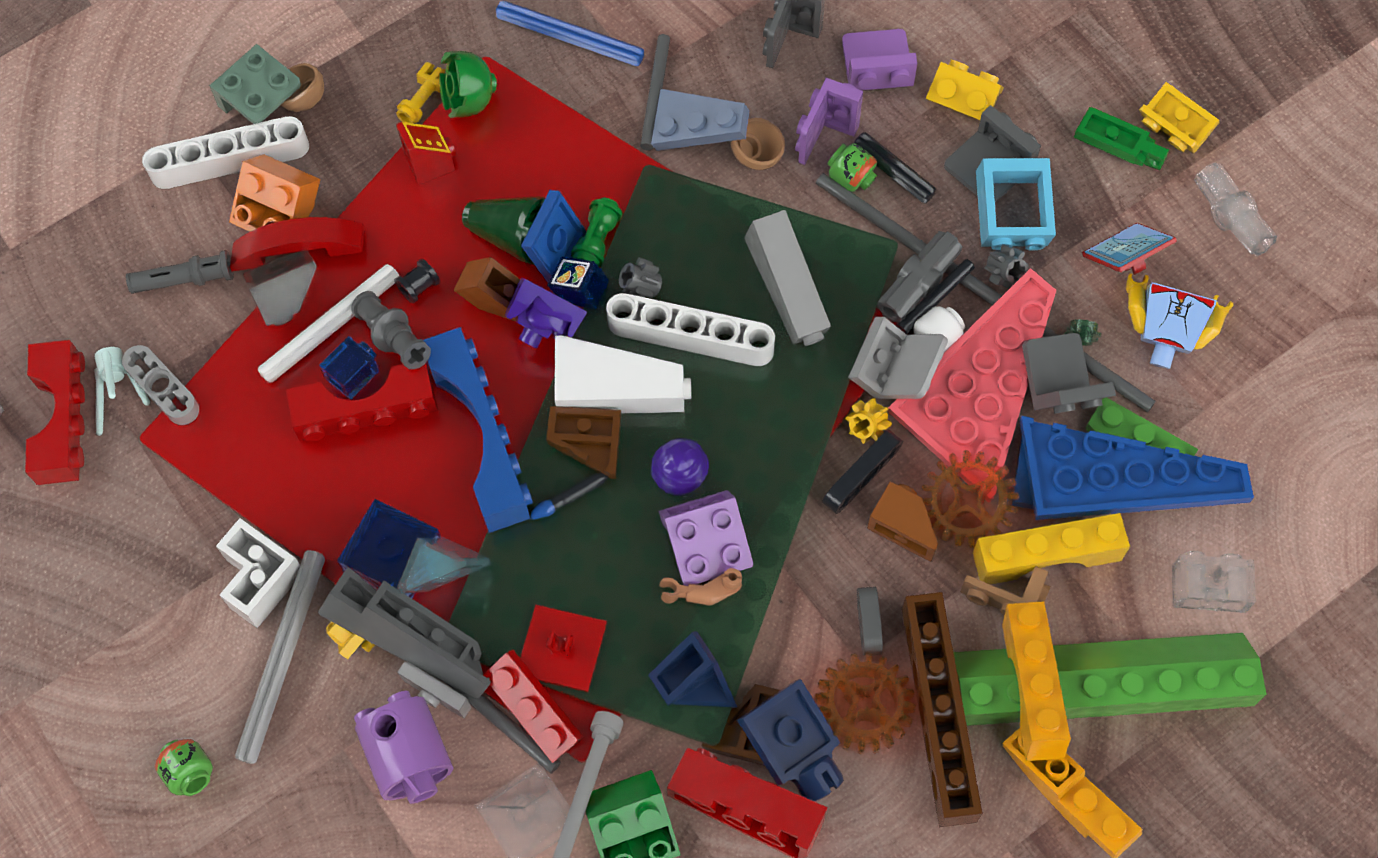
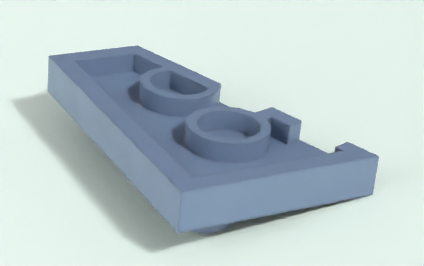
[651,89,750,151]

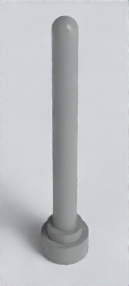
[553,711,624,858]

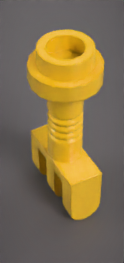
[396,62,445,123]

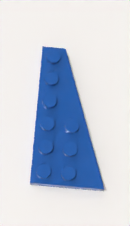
[1019,416,1254,520]

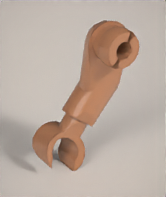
[660,568,742,606]

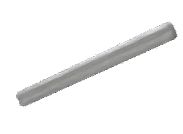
[235,550,325,764]

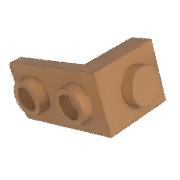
[960,566,1051,615]

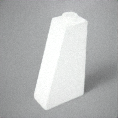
[555,336,691,413]

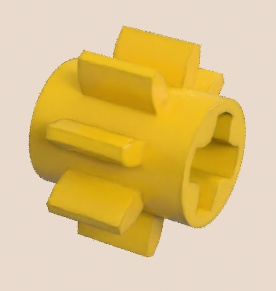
[845,398,892,444]

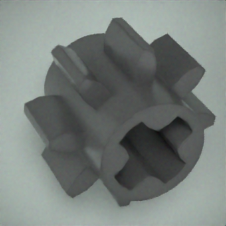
[985,244,1029,289]
[619,257,662,298]

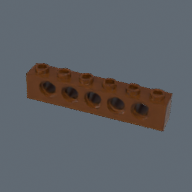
[901,592,983,828]

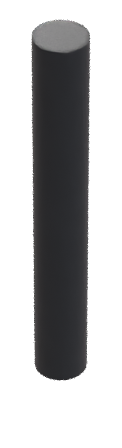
[896,259,975,334]

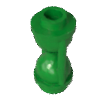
[571,197,623,273]

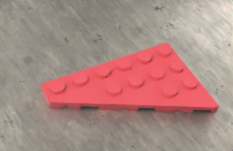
[888,268,1056,503]

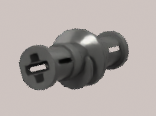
[351,291,431,369]

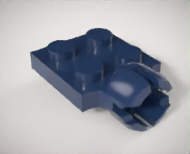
[737,679,844,801]

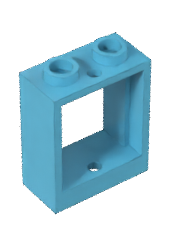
[976,158,1056,251]

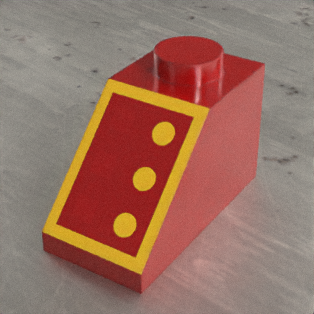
[396,122,457,185]

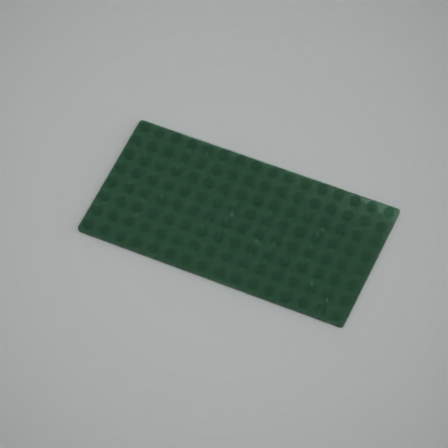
[449,165,898,746]

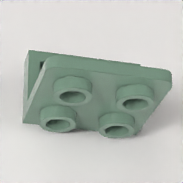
[209,44,301,124]

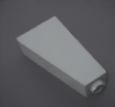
[744,210,831,346]

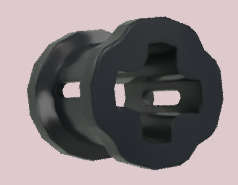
[394,259,440,303]

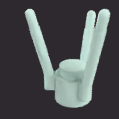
[94,347,150,436]

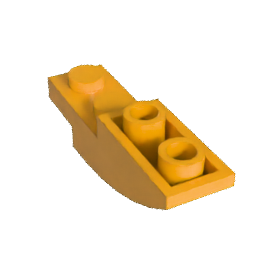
[1003,728,1142,858]

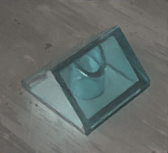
[398,538,492,594]

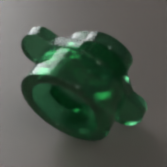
[1064,319,1102,346]

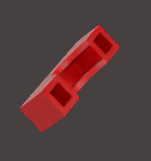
[25,340,85,485]
[286,362,438,441]

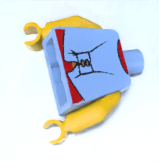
[1125,273,1233,369]

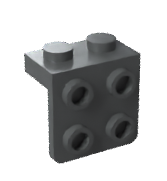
[762,0,825,68]
[944,105,1041,203]
[1022,333,1116,414]

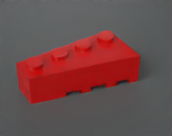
[667,747,828,858]

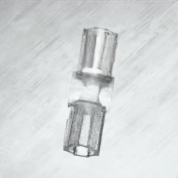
[1194,162,1277,256]

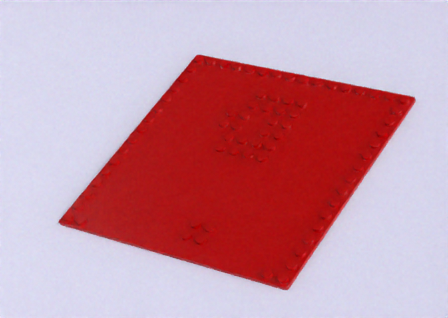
[140,56,910,763]

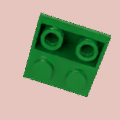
[585,770,681,858]

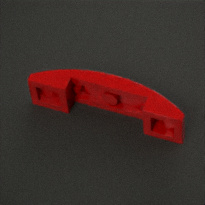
[230,217,364,272]

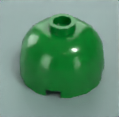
[439,51,497,118]

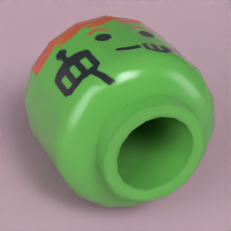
[827,143,878,192]
[155,739,213,796]

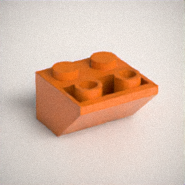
[229,154,320,232]

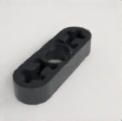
[822,430,903,514]

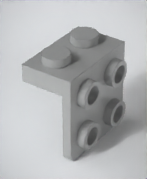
[848,317,948,399]

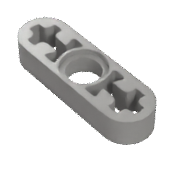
[122,345,199,425]

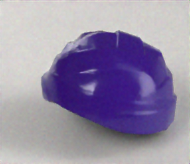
[651,438,709,495]

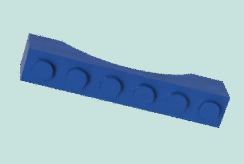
[423,327,533,533]

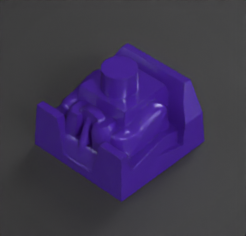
[505,277,587,349]

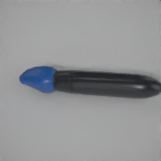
[531,472,608,520]

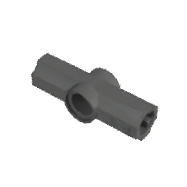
[877,231,963,323]

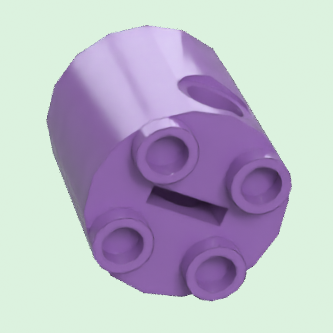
[354,691,454,804]

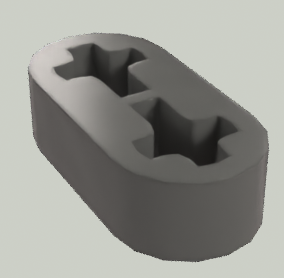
[857,587,883,656]

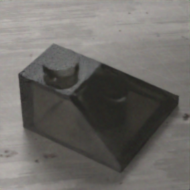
[243,250,317,326]

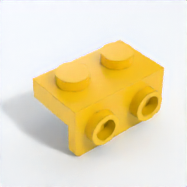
[926,59,1003,120]
[1139,82,1220,154]

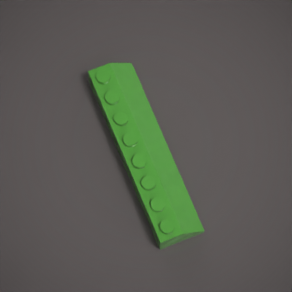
[953,633,1267,726]

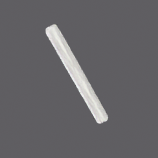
[258,264,399,383]

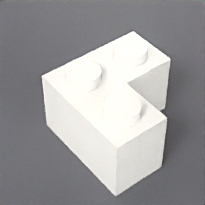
[216,518,300,628]

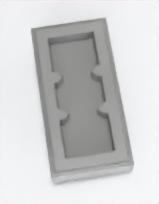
[397,661,471,718]

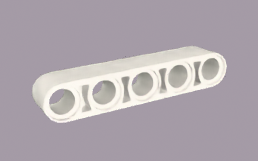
[142,117,309,189]
[606,293,775,366]

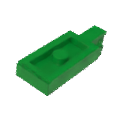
[1074,107,1169,170]

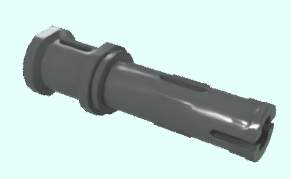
[126,250,234,294]

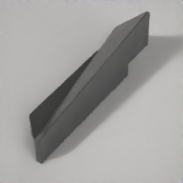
[318,567,491,699]

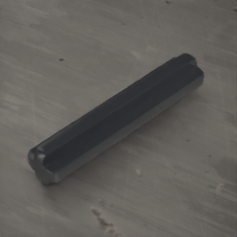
[854,132,936,203]

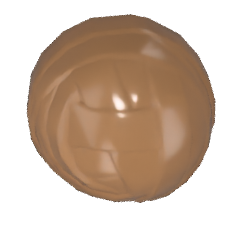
[280,63,324,112]
[730,118,785,170]

